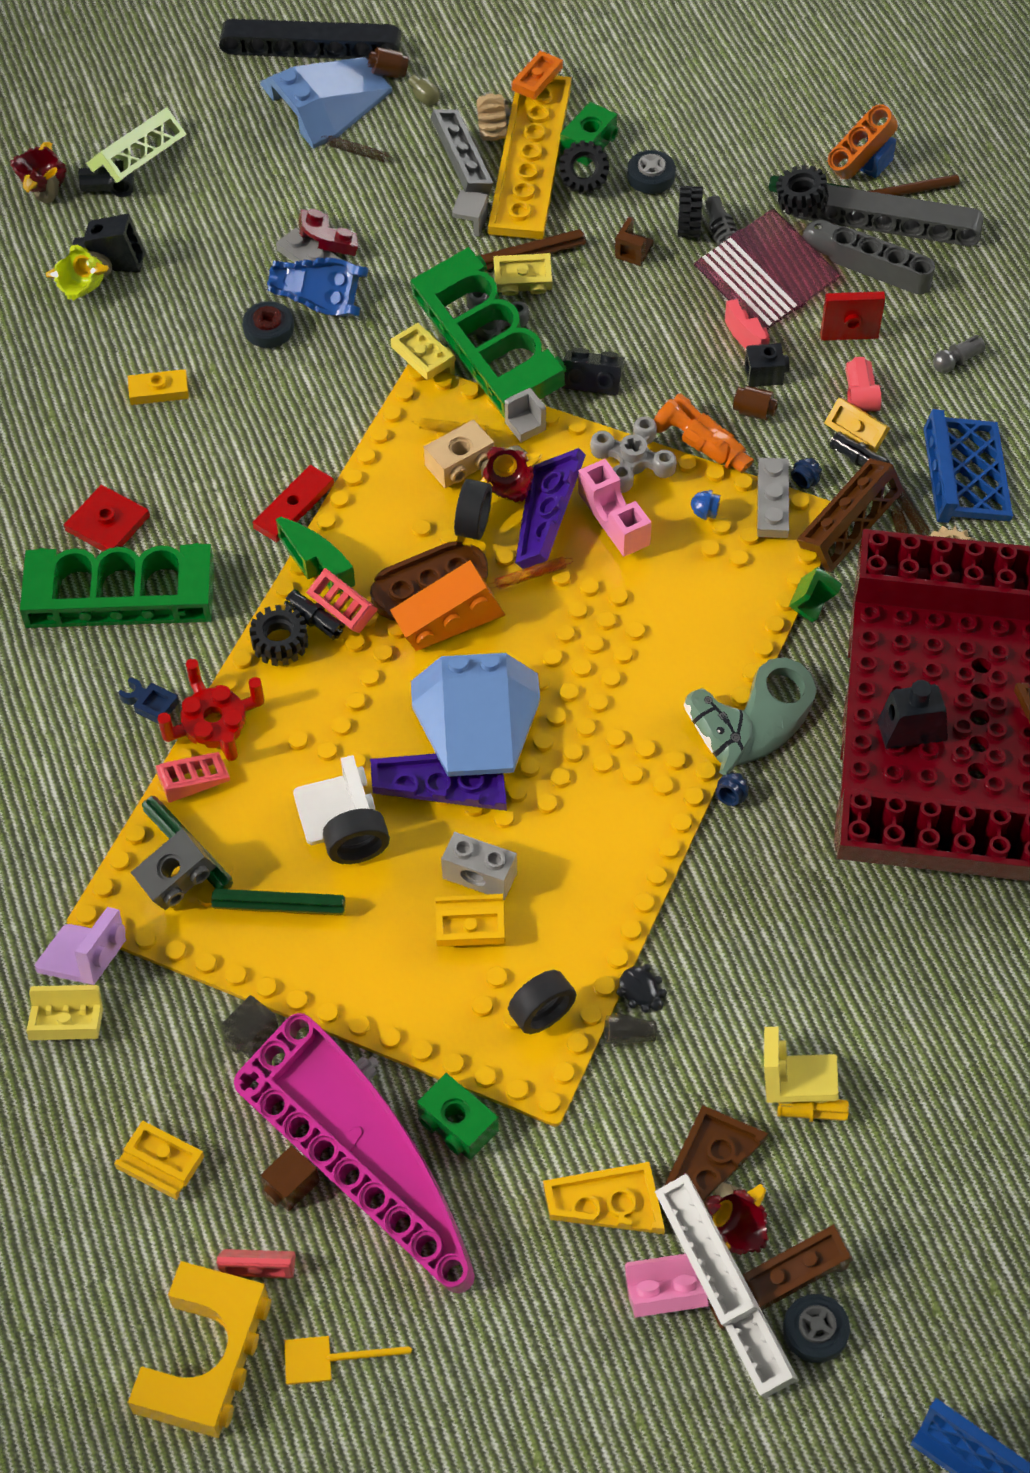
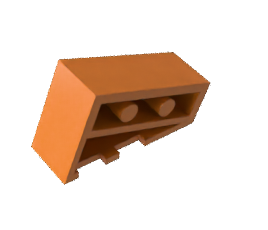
[390,560,505,651]

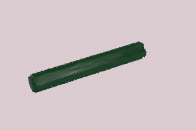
[142,796,233,889]
[211,889,346,915]

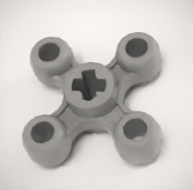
[590,416,677,493]

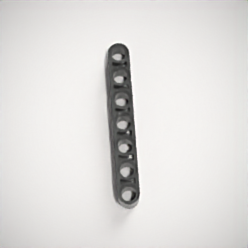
[791,185,984,246]

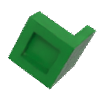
[789,567,842,622]

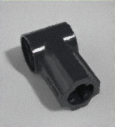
[78,160,135,197]

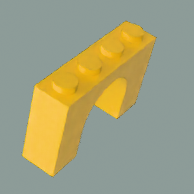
[128,1261,271,1438]

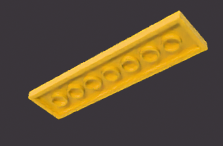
[488,72,572,239]

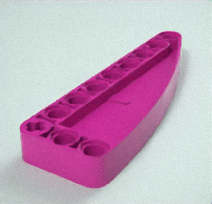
[234,1013,475,1293]

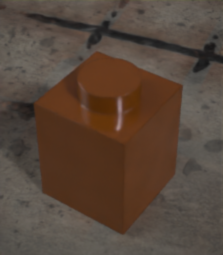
[260,1145,320,1211]

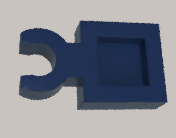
[118,678,179,724]

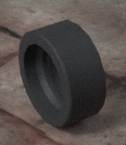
[454,479,492,540]
[322,808,390,864]
[508,970,577,1034]

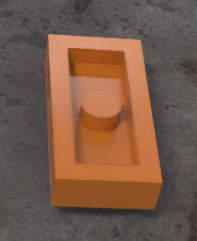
[512,50,563,100]

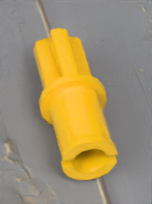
[777,1099,849,1122]

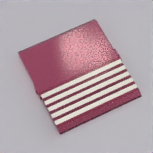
[694,209,841,330]

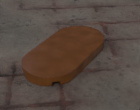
[370,541,488,621]

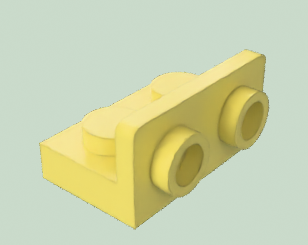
[390,322,456,381]

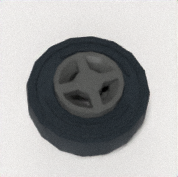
[782,1294,850,1363]

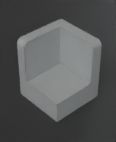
[452,189,488,237]
[505,388,546,442]

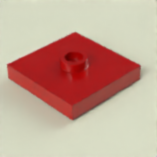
[820,291,885,341]
[63,484,150,551]

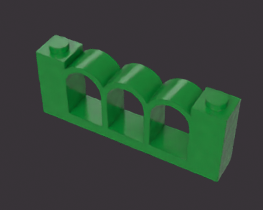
[410,247,566,418]
[20,543,214,628]

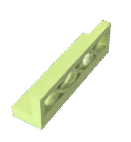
[86,107,186,183]

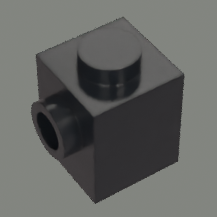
[744,343,790,387]

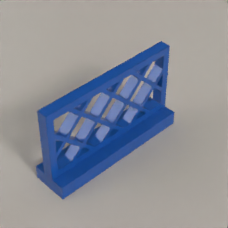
[923,409,1013,523]
[910,1398,1030,1473]

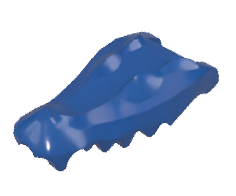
[267,257,368,317]

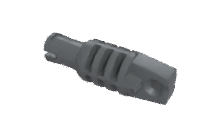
[705,195,743,263]

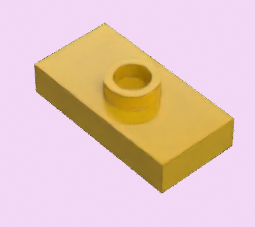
[128,369,189,405]
[824,397,890,453]

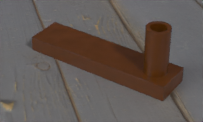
[708,1224,854,1331]

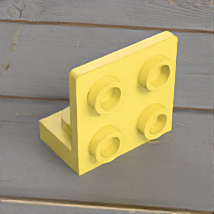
[764,1027,839,1104]

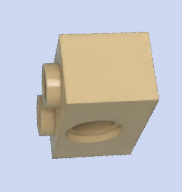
[424,419,494,488]

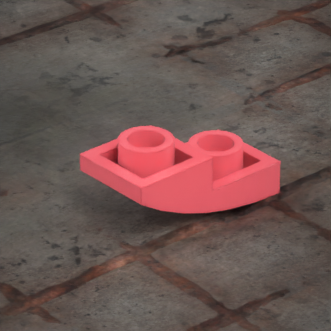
[725,299,769,349]

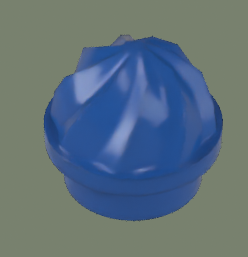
[691,490,720,521]

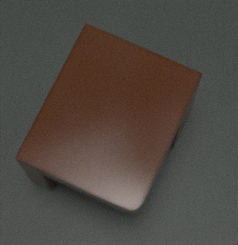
[615,217,653,266]

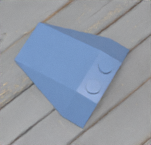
[260,57,392,149]
[411,653,540,776]

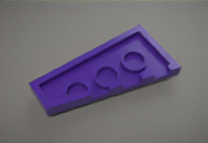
[515,448,586,569]
[370,754,507,811]

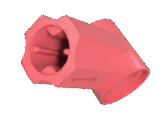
[845,357,881,412]

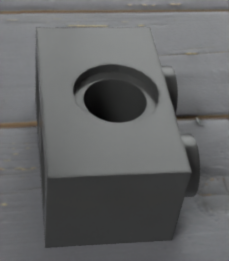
[131,828,217,910]

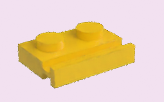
[435,894,505,947]
[114,1120,205,1200]

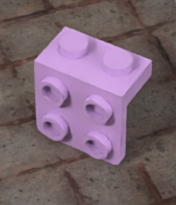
[35,907,126,985]

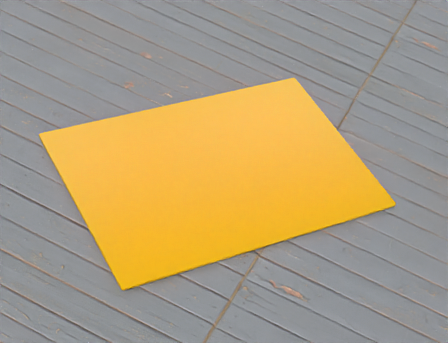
[67,363,831,1127]

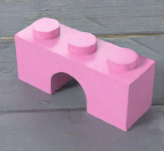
[578,459,652,557]

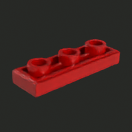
[252,464,334,543]

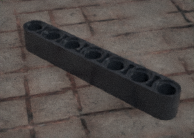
[219,19,402,60]

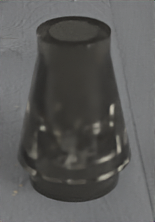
[604,1013,657,1047]

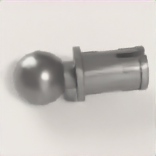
[933,335,985,373]

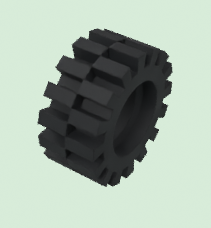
[559,140,609,194]
[776,165,829,217]
[678,186,703,238]
[249,605,308,666]

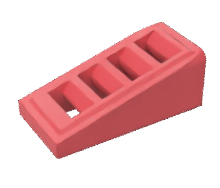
[306,568,378,633]
[155,752,230,803]

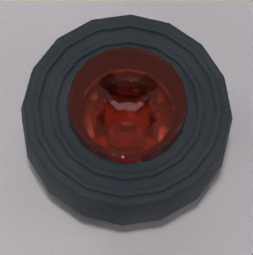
[242,301,294,348]

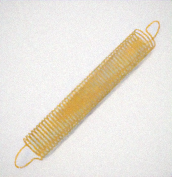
[411,418,497,435]

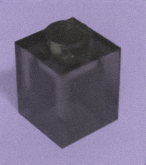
[222,995,279,1058]

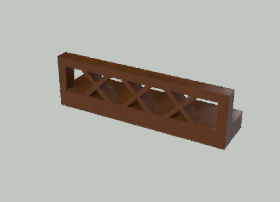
[797,458,904,572]

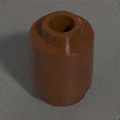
[368,47,409,79]
[733,386,778,421]

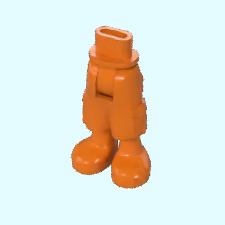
[653,393,754,473]

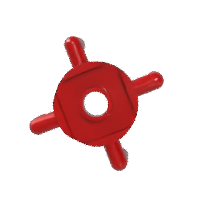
[157,658,265,761]

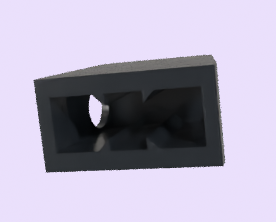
[73,214,145,273]
[877,680,948,749]

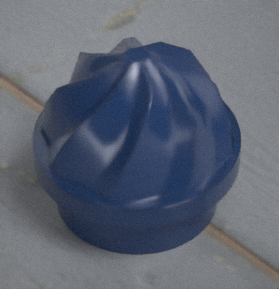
[791,458,822,489]
[716,773,749,806]

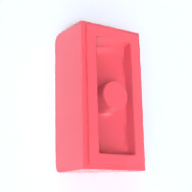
[217,1249,296,1278]

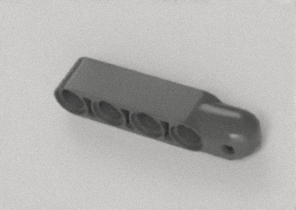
[802,220,935,295]

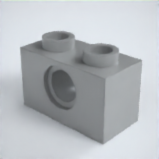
[441,832,517,900]

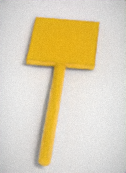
[284,1336,412,1385]

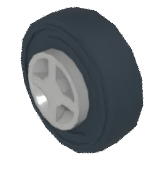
[627,150,676,194]

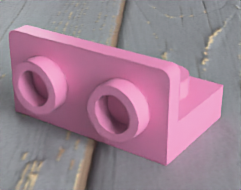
[625,1254,708,1318]

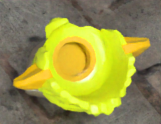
[46,245,112,301]

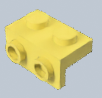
[493,253,553,296]
[27,985,103,1040]

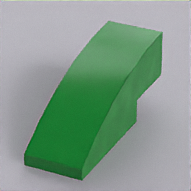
[276,517,355,595]

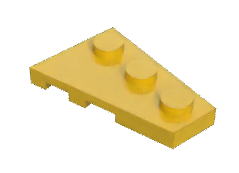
[543,1162,665,1234]

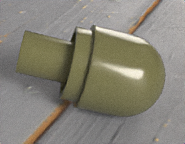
[408,74,440,106]

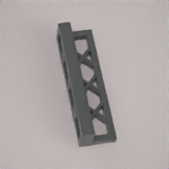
[430,109,493,197]

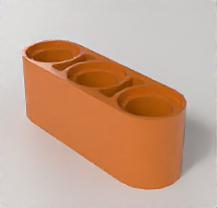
[828,104,898,179]

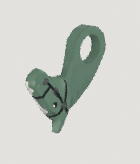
[684,657,816,775]

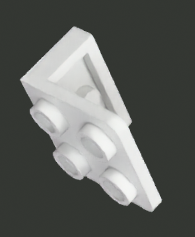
[293,755,376,845]

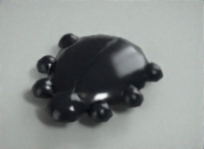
[616,964,667,1013]

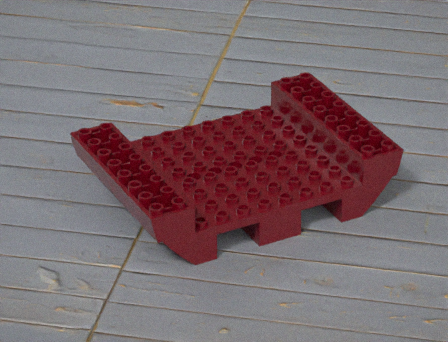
[834,529,1030,881]

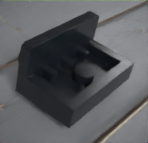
[561,348,625,395]

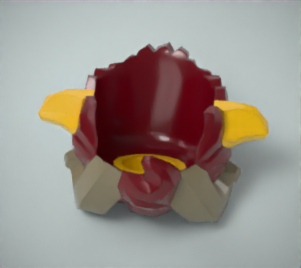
[10,142,68,203]
[480,445,542,503]
[704,1182,769,1255]

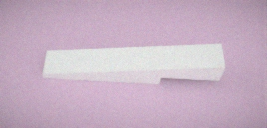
[655,1174,799,1398]

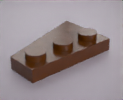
[659,1105,768,1203]

